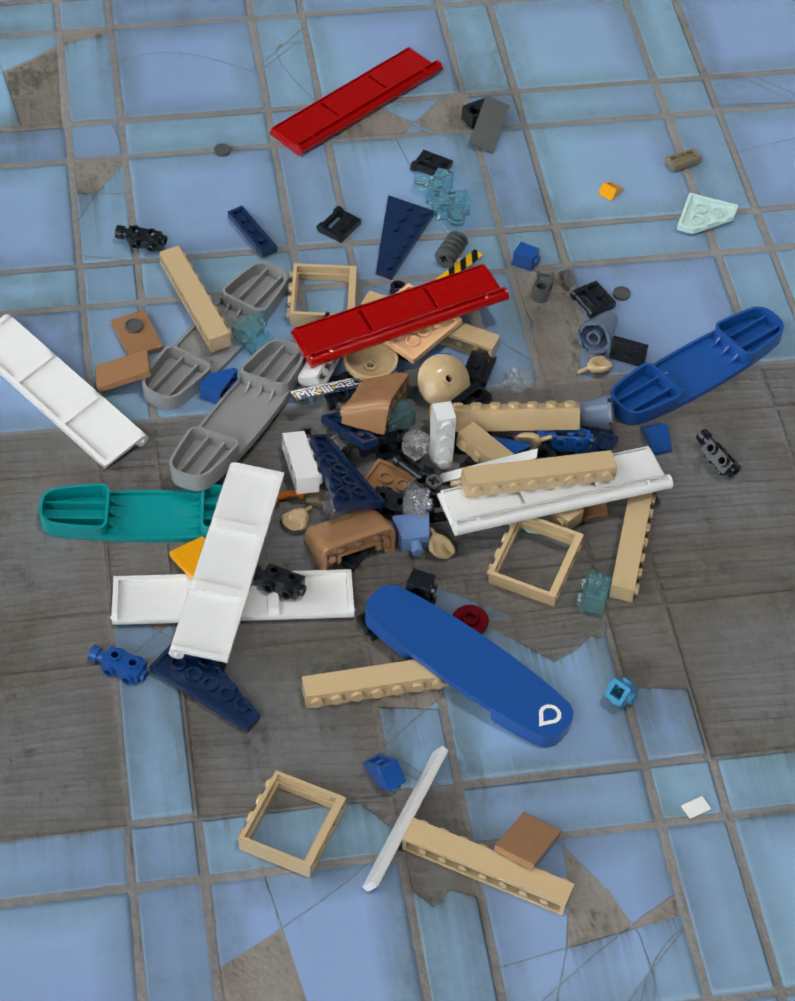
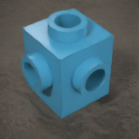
[604,676,639,707]

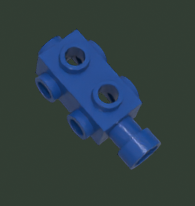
[537,428,594,453]
[88,645,149,685]

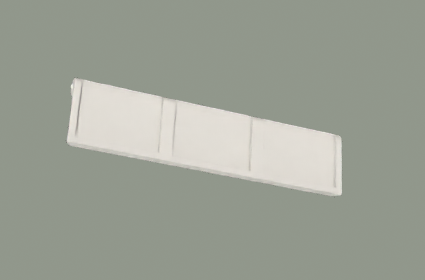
[0,314,148,469]
[437,446,673,536]
[169,462,284,663]
[110,569,356,625]

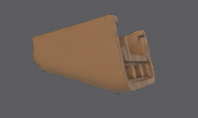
[340,372,410,435]
[305,509,396,570]

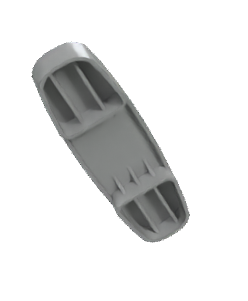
[142,262,287,410]
[169,338,306,491]

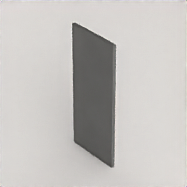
[469,95,510,153]

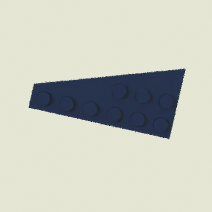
[376,195,434,280]
[309,434,385,512]
[149,644,260,733]

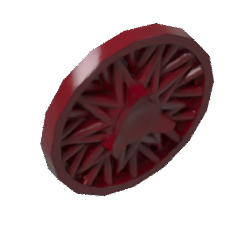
[453,605,489,634]

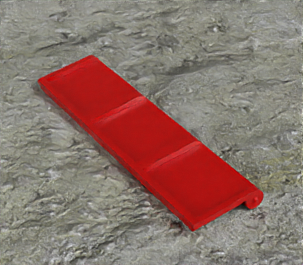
[269,47,443,156]
[291,264,509,368]

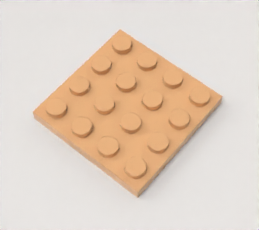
[384,283,462,364]

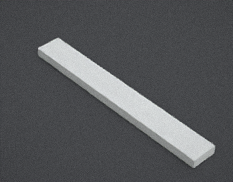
[362,746,448,892]

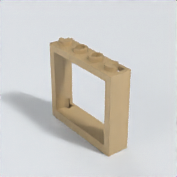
[287,263,357,326]
[486,518,584,607]
[237,770,346,878]

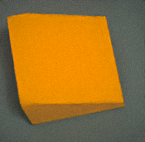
[599,182,624,201]

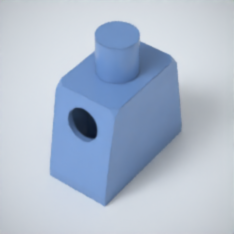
[392,512,430,557]

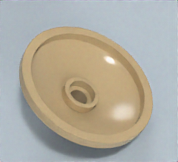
[343,343,398,380]
[417,354,470,405]

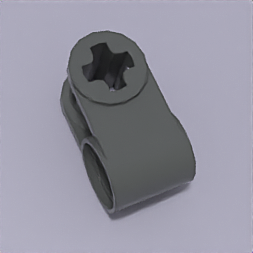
[533,270,555,303]

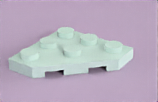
[677,192,738,234]

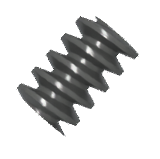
[435,231,468,268]

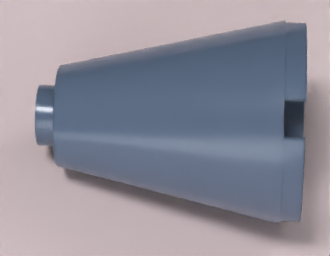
[577,311,618,354]
[579,394,615,431]

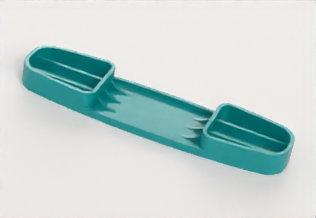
[39,483,223,543]

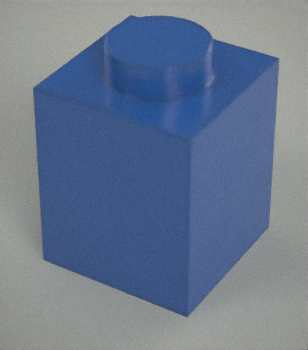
[512,242,541,271]

